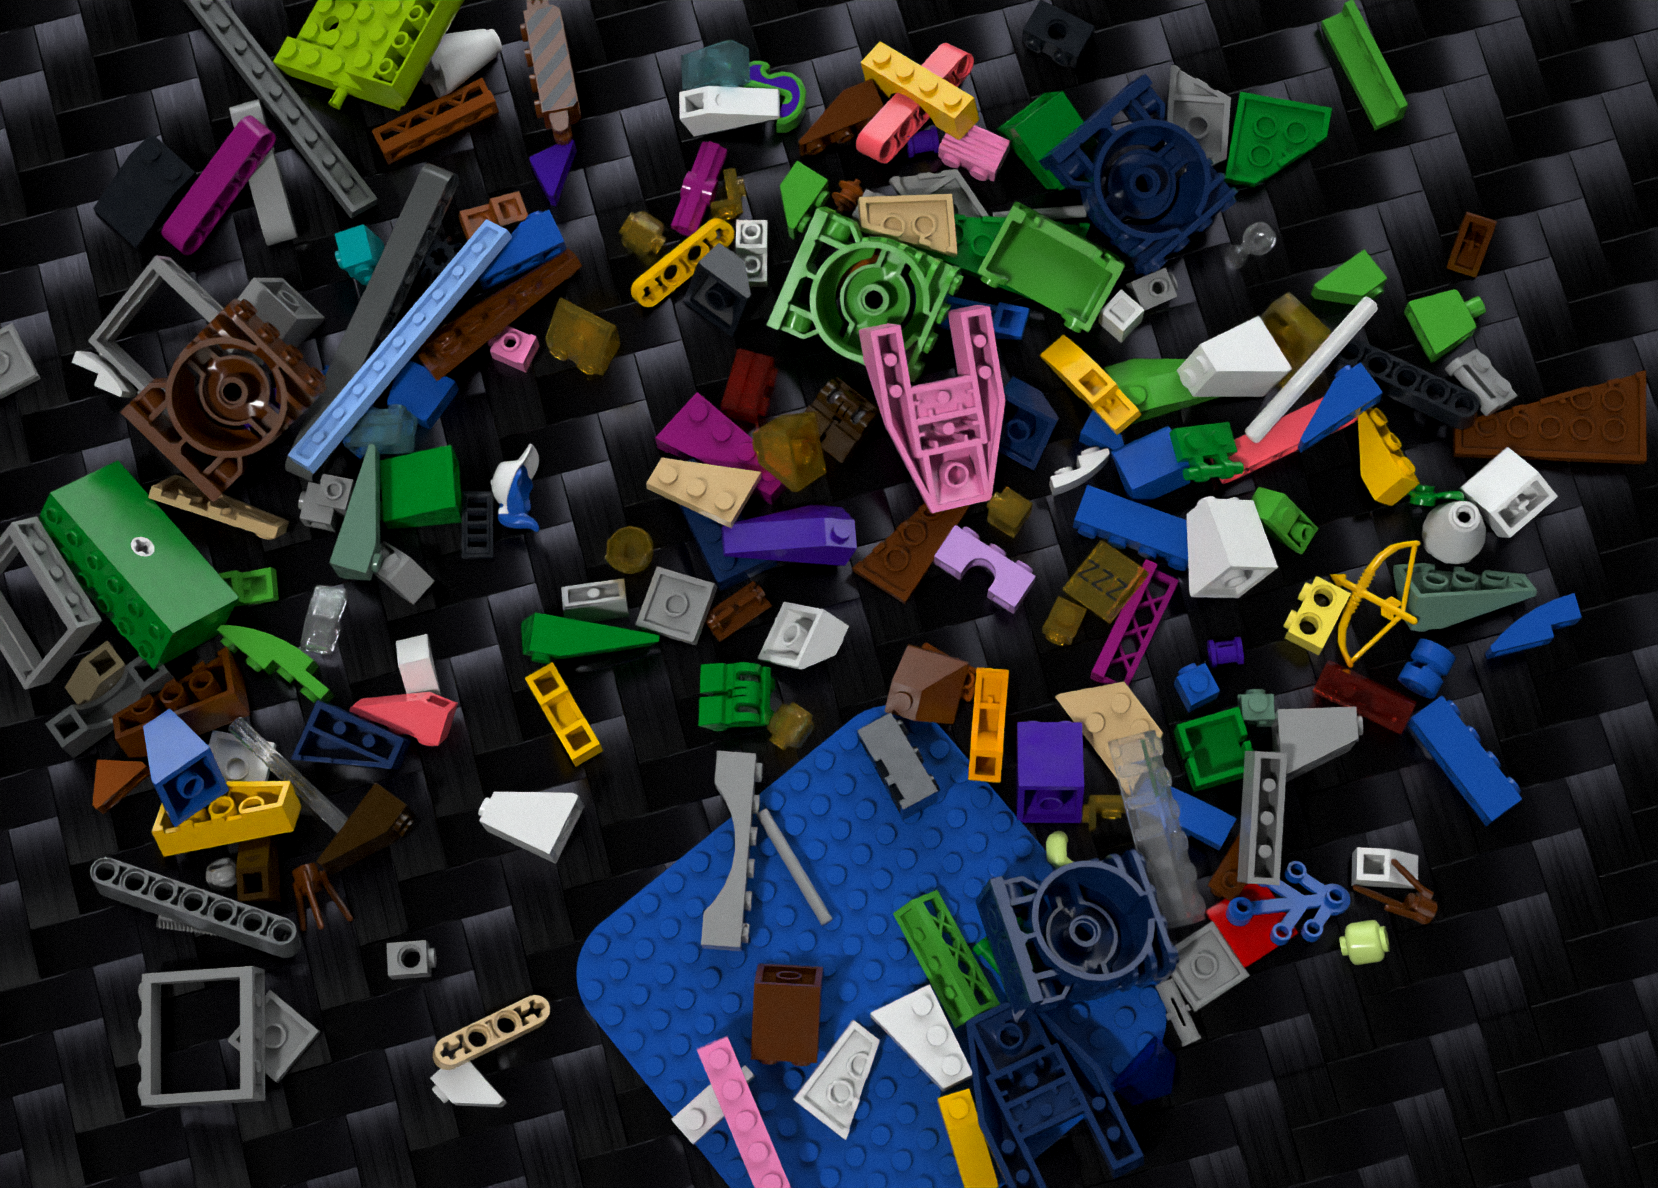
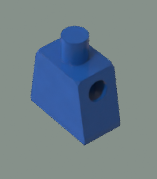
[387,360,459,438]

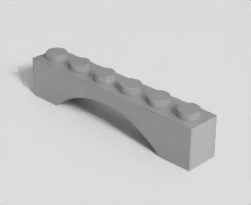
[701,751,763,951]

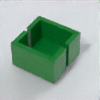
[1174,707,1253,793]

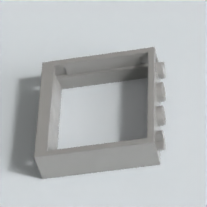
[88,255,246,421]
[0,516,102,690]
[138,966,265,1108]

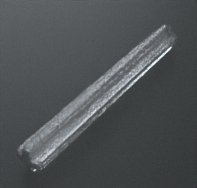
[229,717,348,833]

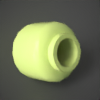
[1339,920,1390,965]

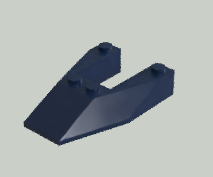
[966,1001,1144,1188]

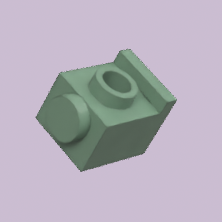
[1237,689,1275,727]

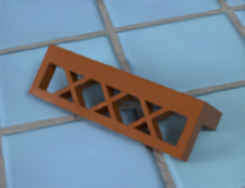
[372,78,499,164]

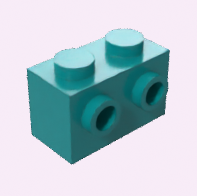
[335,224,385,285]

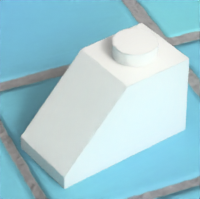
[430,1058,507,1107]

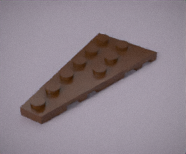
[415,248,582,382]
[1453,370,1647,464]

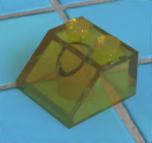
[1260,292,1332,387]
[545,297,621,376]
[752,412,827,492]

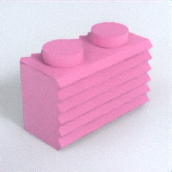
[938,125,1011,181]

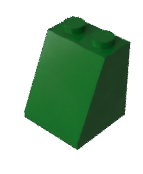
[996,91,1098,191]
[380,445,462,529]

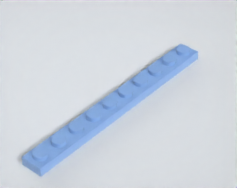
[288,219,512,474]

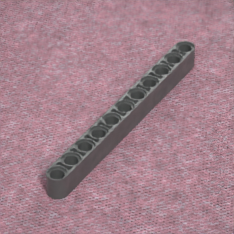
[285,163,458,483]

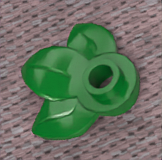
[1408,484,1468,506]

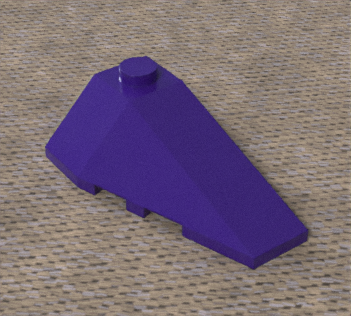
[721,505,857,566]

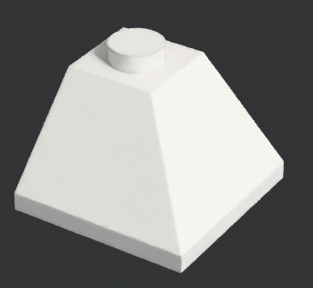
[758,602,849,670]

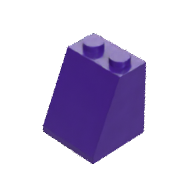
[1016,721,1084,823]

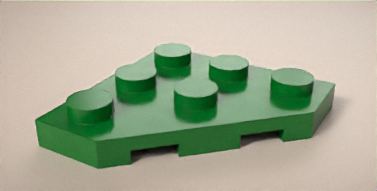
[1224,92,1332,187]

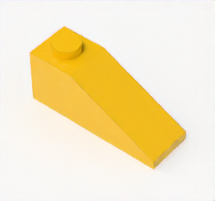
[937,1088,999,1188]

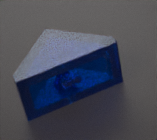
[1111,1036,1176,1106]

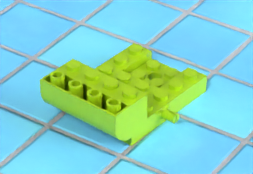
[273,0,464,111]

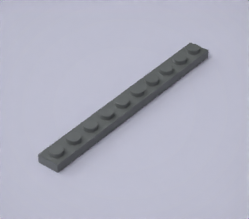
[183,0,378,219]

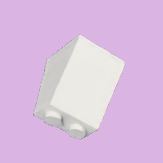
[1177,316,1292,397]
[1187,496,1278,598]
[478,792,584,864]

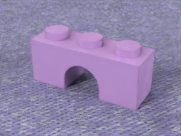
[934,525,1036,614]

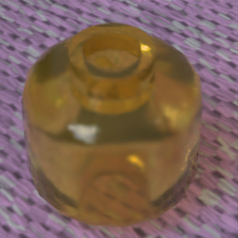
[618,211,666,257]
[767,701,815,751]

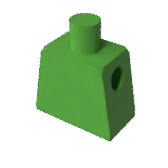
[1404,289,1486,363]

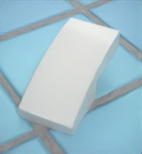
[72,351,137,398]

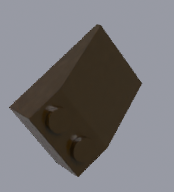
[316,783,416,875]

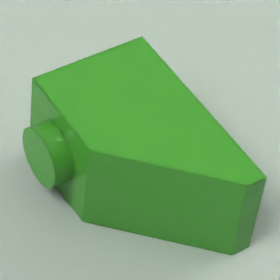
[1311,249,1387,305]

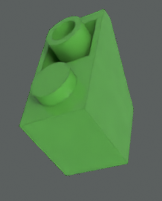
[780,161,830,239]
[1251,487,1318,554]

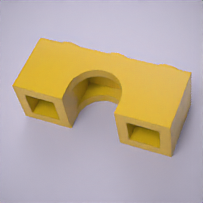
[525,662,603,767]

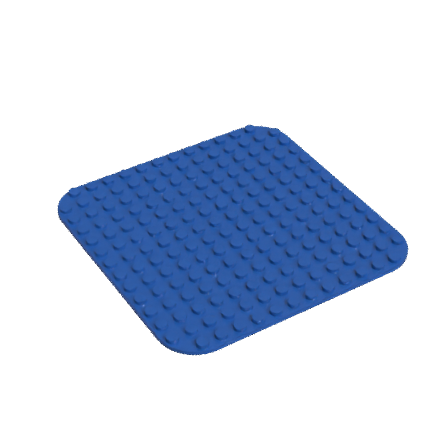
[576,705,1166,1188]

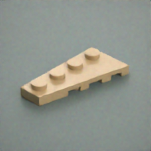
[148,474,289,540]

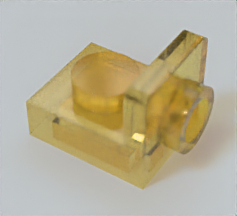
[1042,596,1087,646]
[1082,795,1129,831]

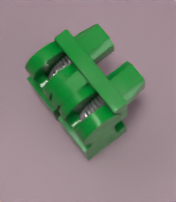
[698,662,775,731]

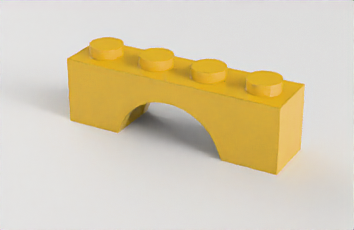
[860,41,979,141]

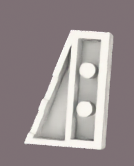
[870,984,973,1092]

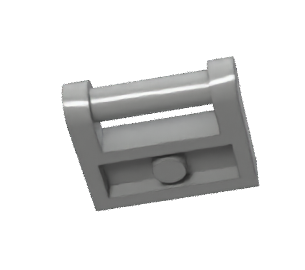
[1445,349,1518,417]

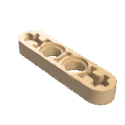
[433,995,550,1070]

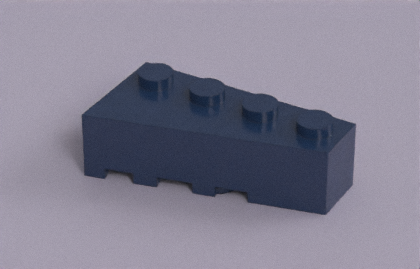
[678,458,777,591]

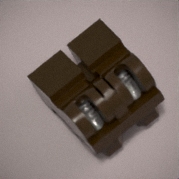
[794,376,881,463]

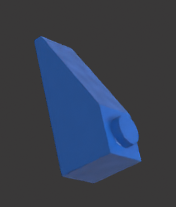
[478,210,567,290]
[1298,362,1383,453]

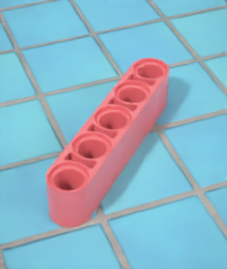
[856,43,974,164]
[1209,397,1358,484]

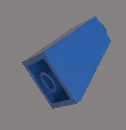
[143,708,229,827]

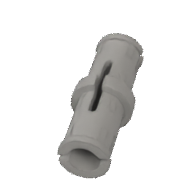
[1155,978,1201,1047]

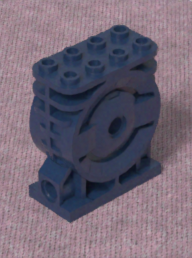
[1038,73,1238,276]
[975,849,1179,1023]

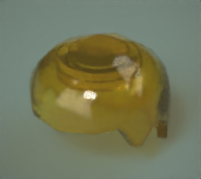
[605,526,654,574]

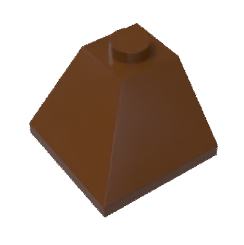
[884,644,970,724]

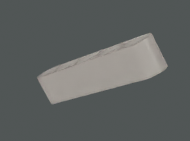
[229,99,298,246]

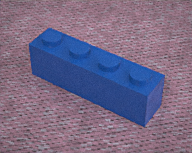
[1073,485,1189,571]
[1407,696,1522,826]

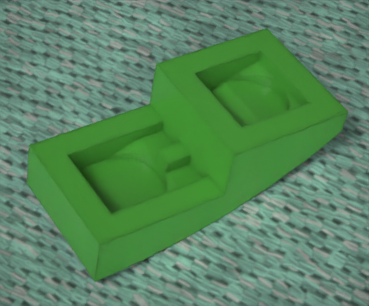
[219,567,279,606]

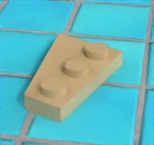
[858,194,957,258]
[646,458,761,528]

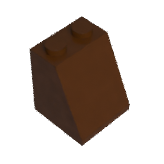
[751,963,823,1066]

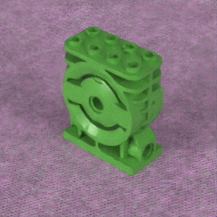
[767,206,964,383]

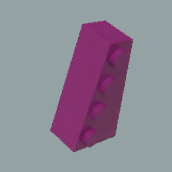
[655,392,793,504]

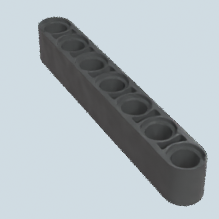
[90,857,301,958]

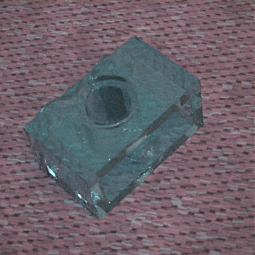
[681,39,750,91]

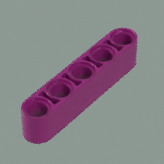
[161,115,276,255]

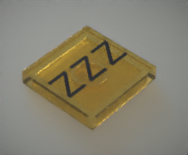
[1062,540,1149,624]

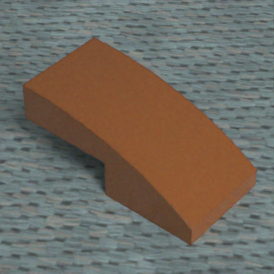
[458,191,528,241]

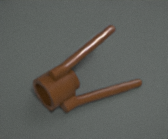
[1353,859,1437,924]
[292,863,353,932]

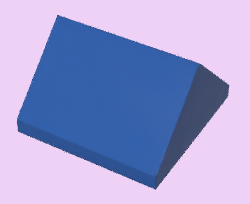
[1111,426,1190,504]

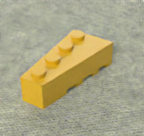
[152,781,301,857]

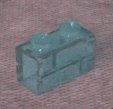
[343,404,418,455]

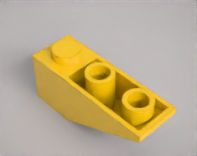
[1358,408,1420,506]

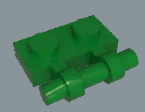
[1169,422,1244,483]

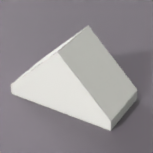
[396,634,441,696]

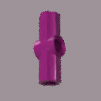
[671,141,727,236]

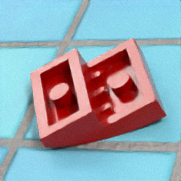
[1205,883,1298,968]

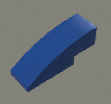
[1485,593,1582,659]
[1132,778,1237,851]

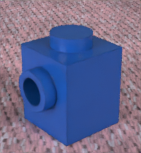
[1174,663,1220,713]

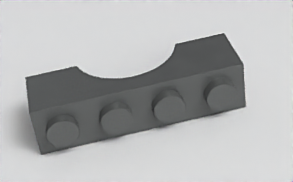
[45,656,178,758]

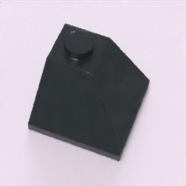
[683,243,751,338]

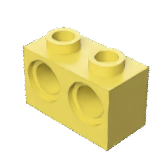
[1283,576,1351,655]

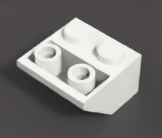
[1459,447,1558,538]

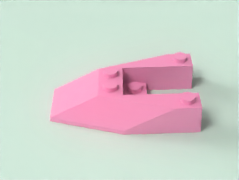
[858,305,1005,513]

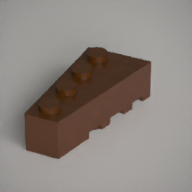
[112,646,250,761]

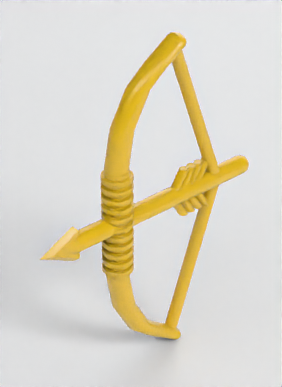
[1329,540,1420,668]

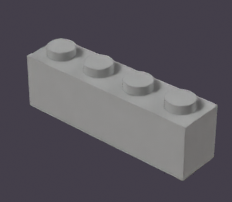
[1237,751,1287,885]

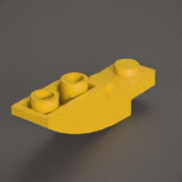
[1040,335,1141,435]

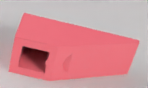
[349,692,458,746]

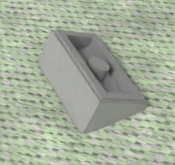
[561,578,629,622]

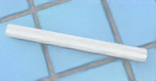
[1245,297,1378,443]

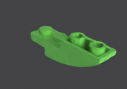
[217,625,334,704]

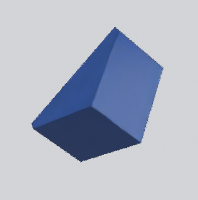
[1079,410,1124,458]

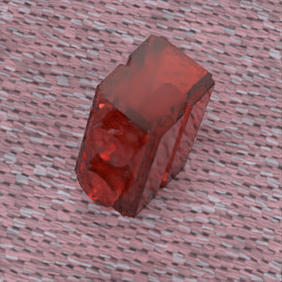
[720,349,779,424]

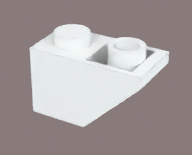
[1352,847,1418,889]

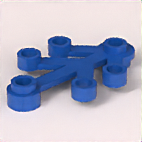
[1226,861,1350,946]

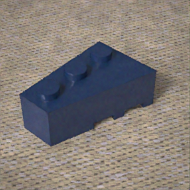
[291,700,412,770]

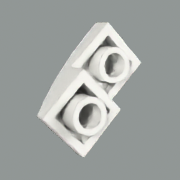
[736,220,768,287]
[1049,447,1110,496]

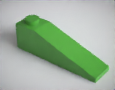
[1104,358,1218,425]

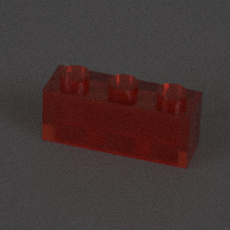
[1312,660,1417,734]

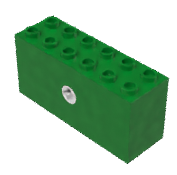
[38,461,239,670]

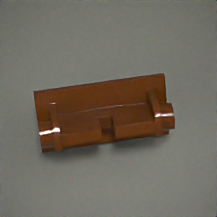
[705,581,772,642]
[1207,832,1246,901]

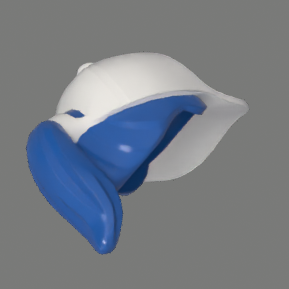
[491,444,539,532]

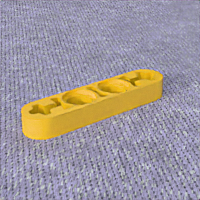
[631,218,734,307]

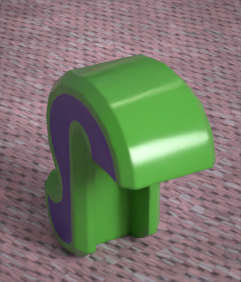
[742,61,807,133]

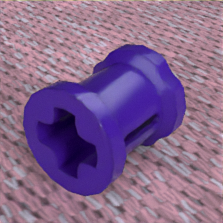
[906,126,939,158]
[1207,636,1244,668]

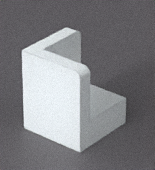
[1098,289,1144,343]

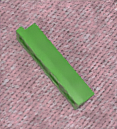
[1321,0,1408,130]
[893,890,1000,1029]

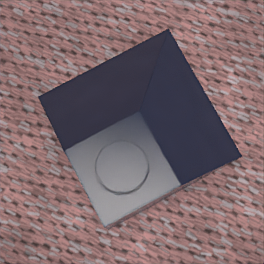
[998,377,1059,470]

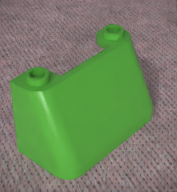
[977,201,1125,333]

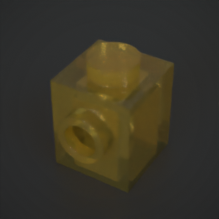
[986,486,1033,538]

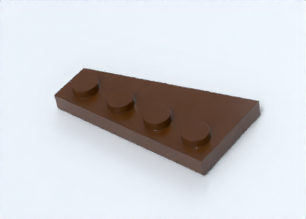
[852,503,972,604]

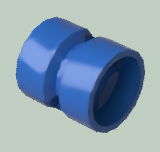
[1397,639,1456,699]

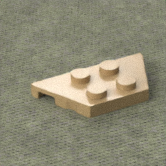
[1055,682,1164,796]

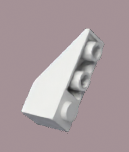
[679,86,780,136]

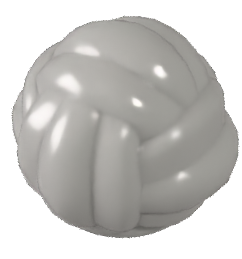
[206,857,237,892]

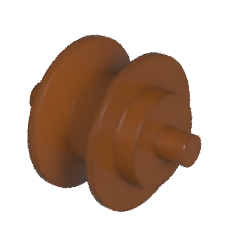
[832,179,864,213]

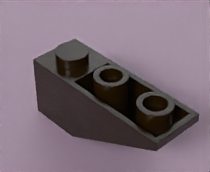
[236,834,281,907]

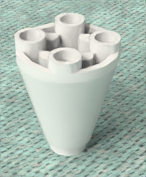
[420,29,502,98]
[1422,501,1486,564]

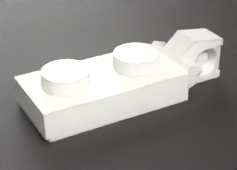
[671,1065,755,1145]

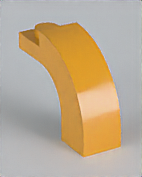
[968,667,1009,783]

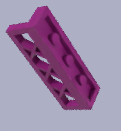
[1090,559,1179,687]

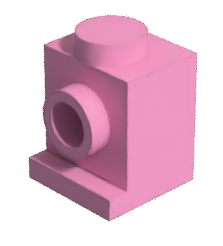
[488,325,540,373]

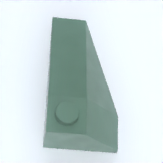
[329,444,383,580]
[1393,563,1537,632]

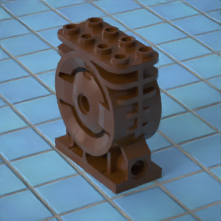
[120,299,327,502]

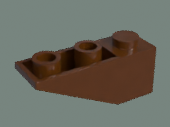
[798,79,884,156]

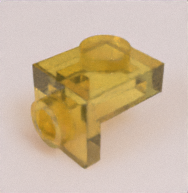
[710,168,746,220]

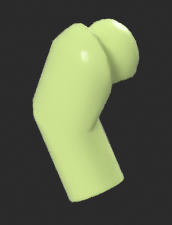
[1046,831,1073,869]

